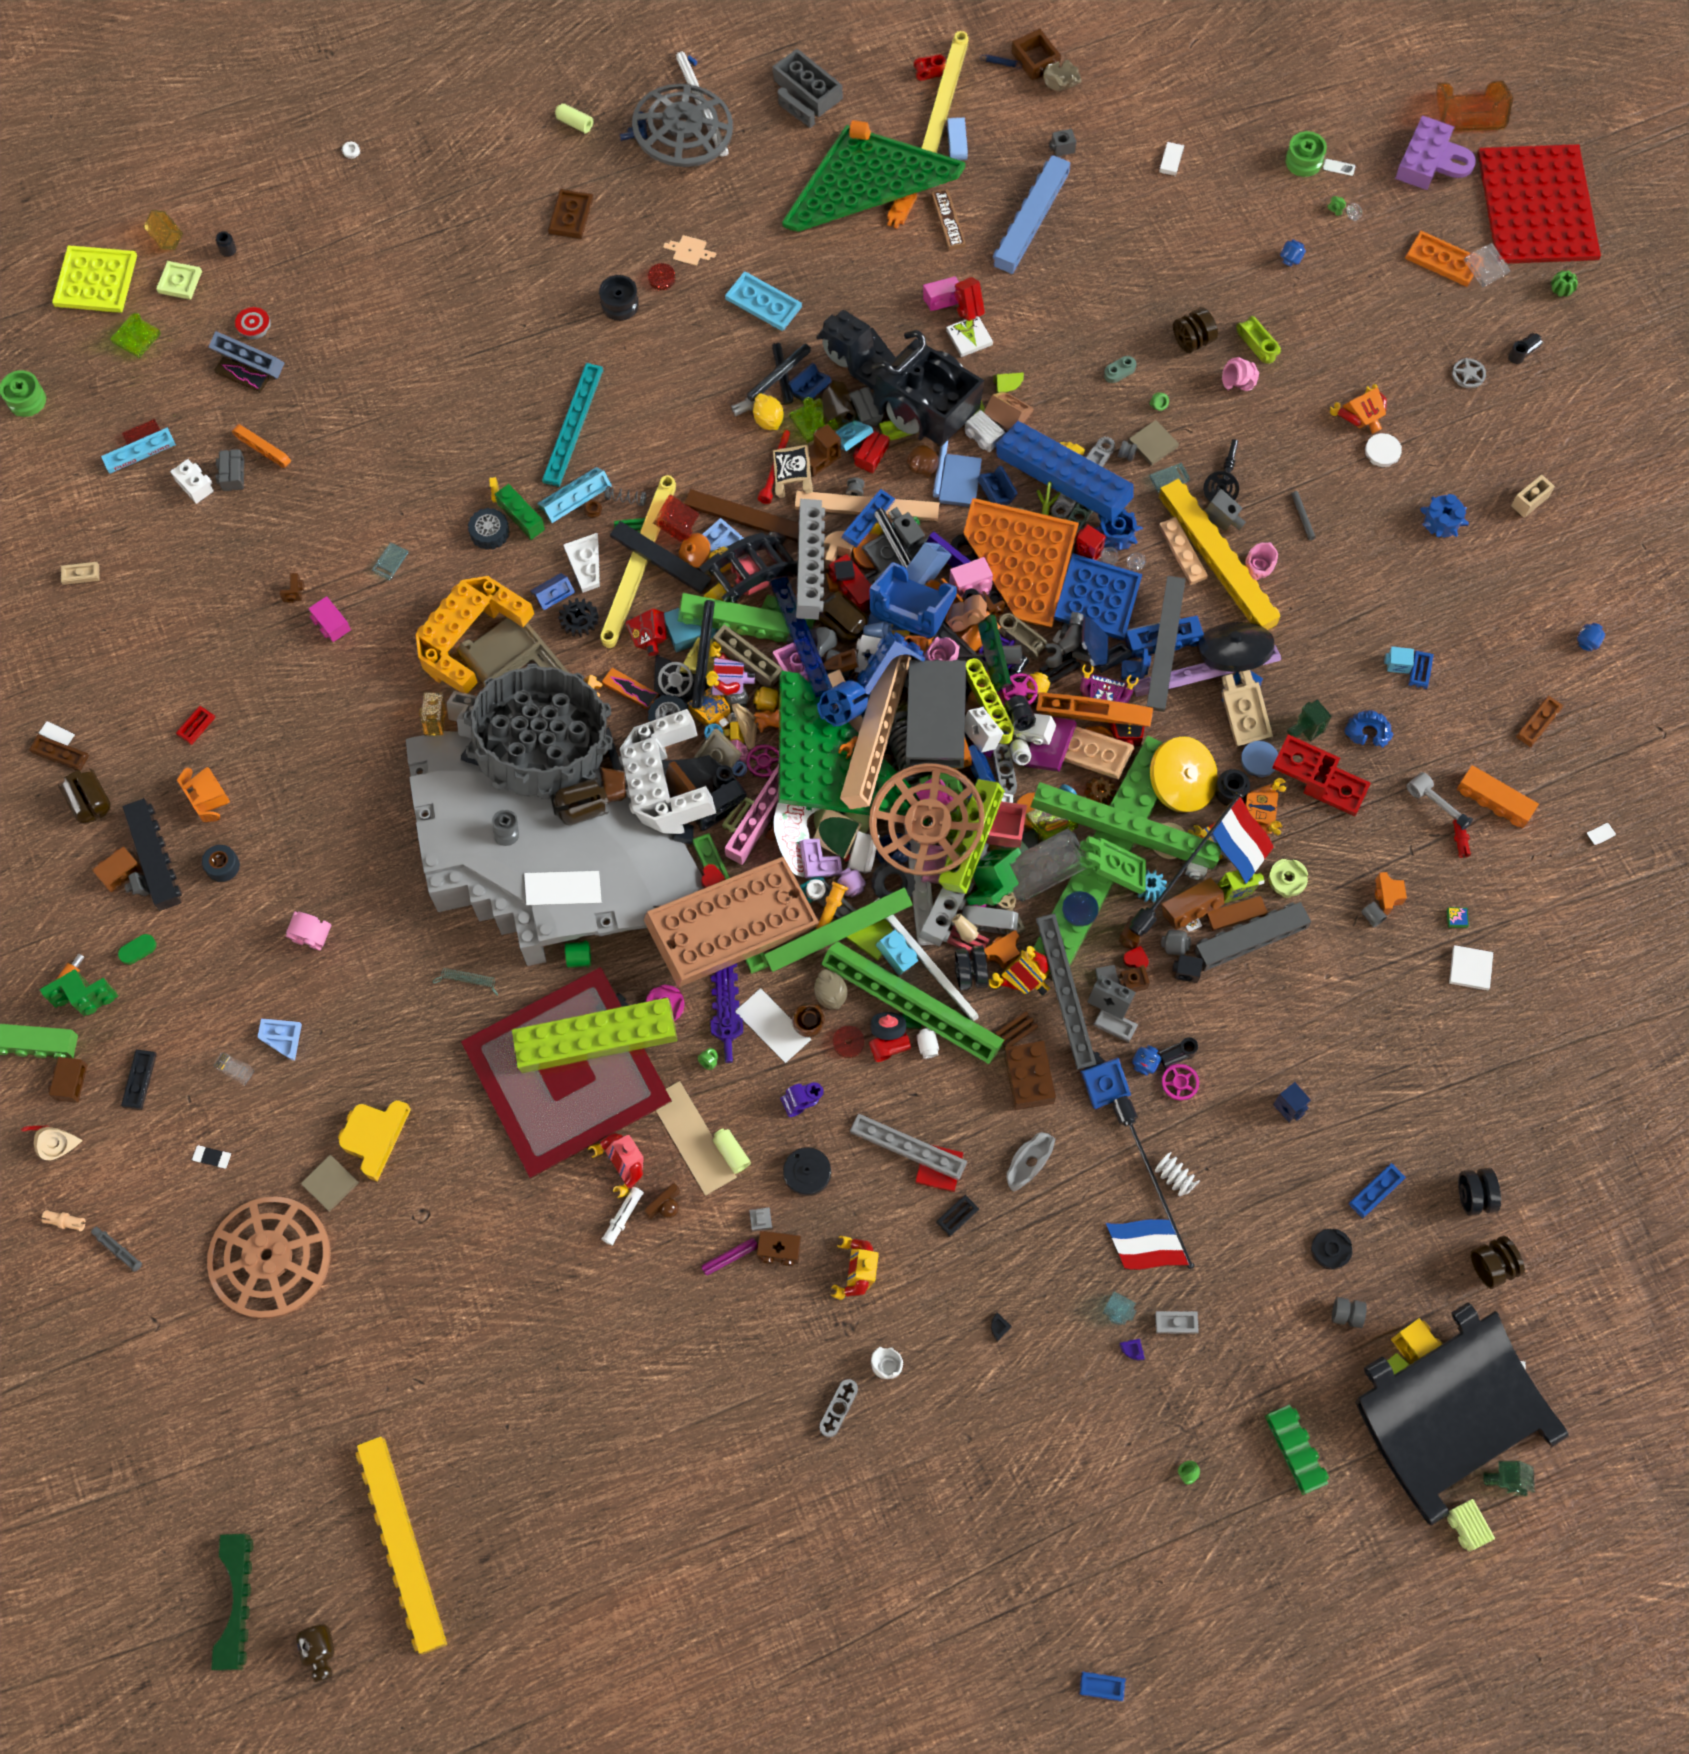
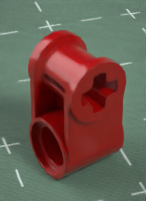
[913,54,946,81]

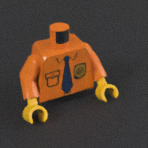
[1244,778,1286,836]

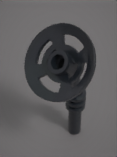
[1203,439,1240,502]

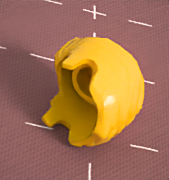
[753,393,784,430]

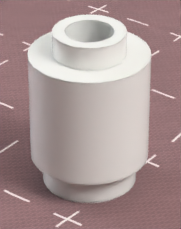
[1010,739,1031,765]
[916,1028,939,1059]

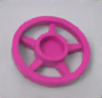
[1003,673,1038,704]
[746,745,779,778]
[1162,1064,1199,1101]

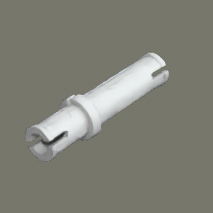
[602,1187,644,1246]

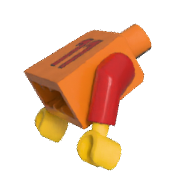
[1330,384,1387,434]

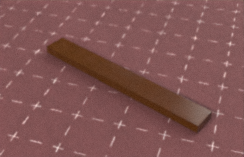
[684,489,825,542]

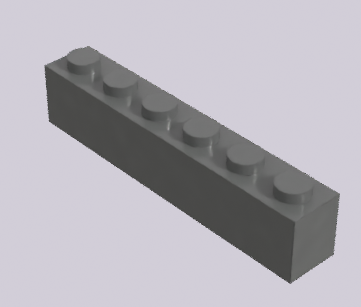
[1194,902,1311,971]

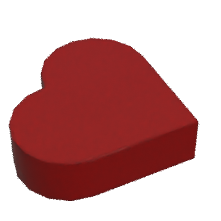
[701,864,725,888]
[1123,946,1149,969]

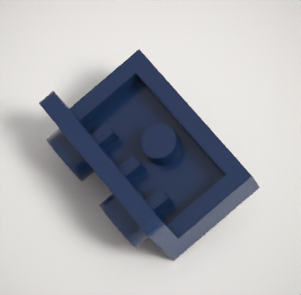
[788,363,832,403]
[977,466,1017,505]

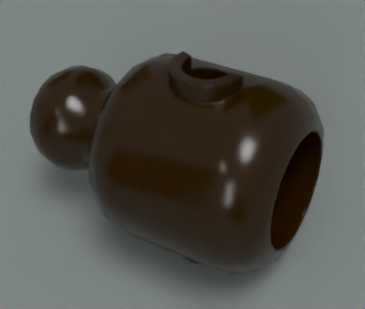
[296,1624,335,1682]

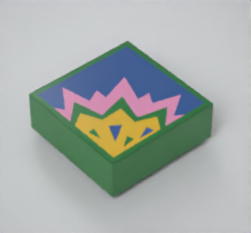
[1447,907,1469,928]

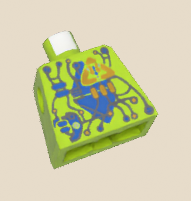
[1217,870,1264,904]

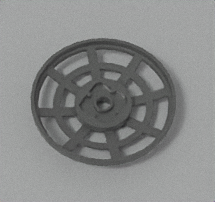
[632,84,733,167]

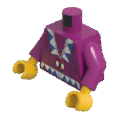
[1080,664,1139,703]

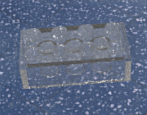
[1010,829,1086,902]

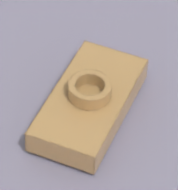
[61,562,99,585]

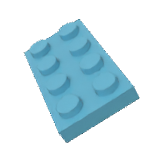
[725,271,802,331]

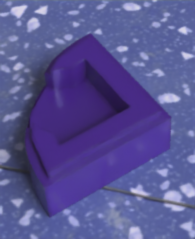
[1119,1339,1145,1360]

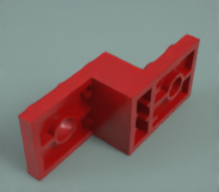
[1272,734,1371,816]

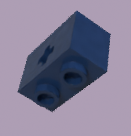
[1273,1082,1311,1122]

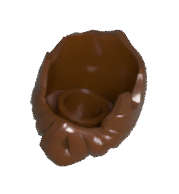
[907,445,939,478]
[791,1004,825,1038]

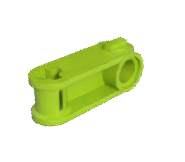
[1236,316,1281,364]

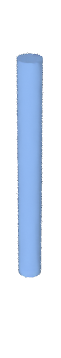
[933,441,948,498]

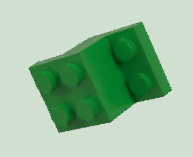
[966,847,1022,906]
[39,969,119,1016]

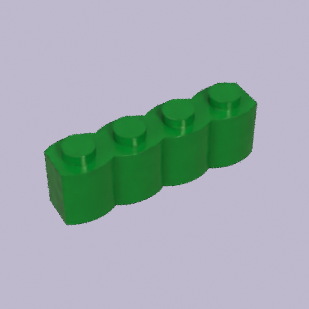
[1265,1404,1329,1495]

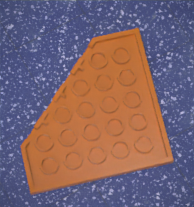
[963,498,1079,629]

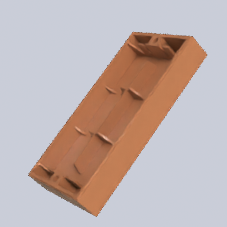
[644,856,819,988]

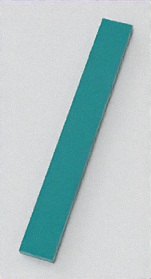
[542,363,603,487]

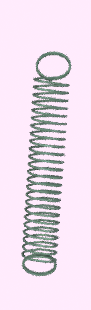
[433,968,498,996]

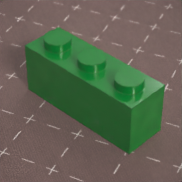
[495,484,545,540]

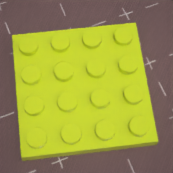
[52,245,137,313]

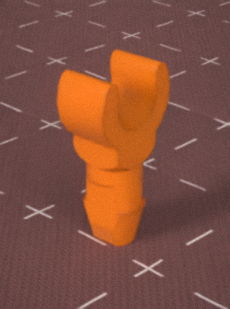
[838,736,858,759]

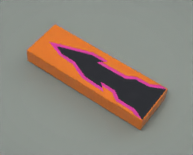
[602,668,659,710]

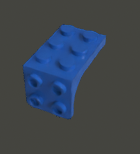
[857,632,926,695]

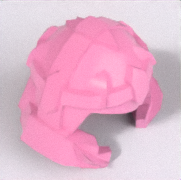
[1222,357,1259,391]

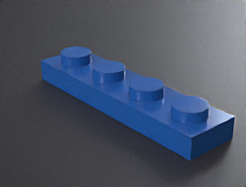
[842,489,895,548]

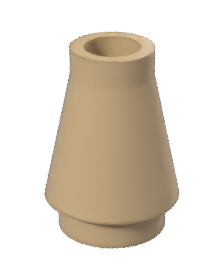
[952,914,979,943]

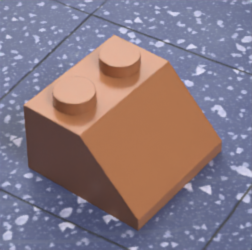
[984,392,1034,431]

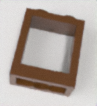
[1011,28,1061,80]

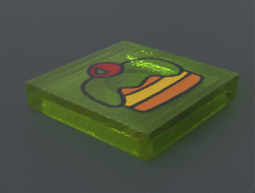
[1026,809,1078,842]

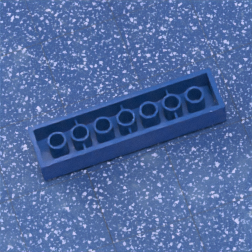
[996,421,1134,521]

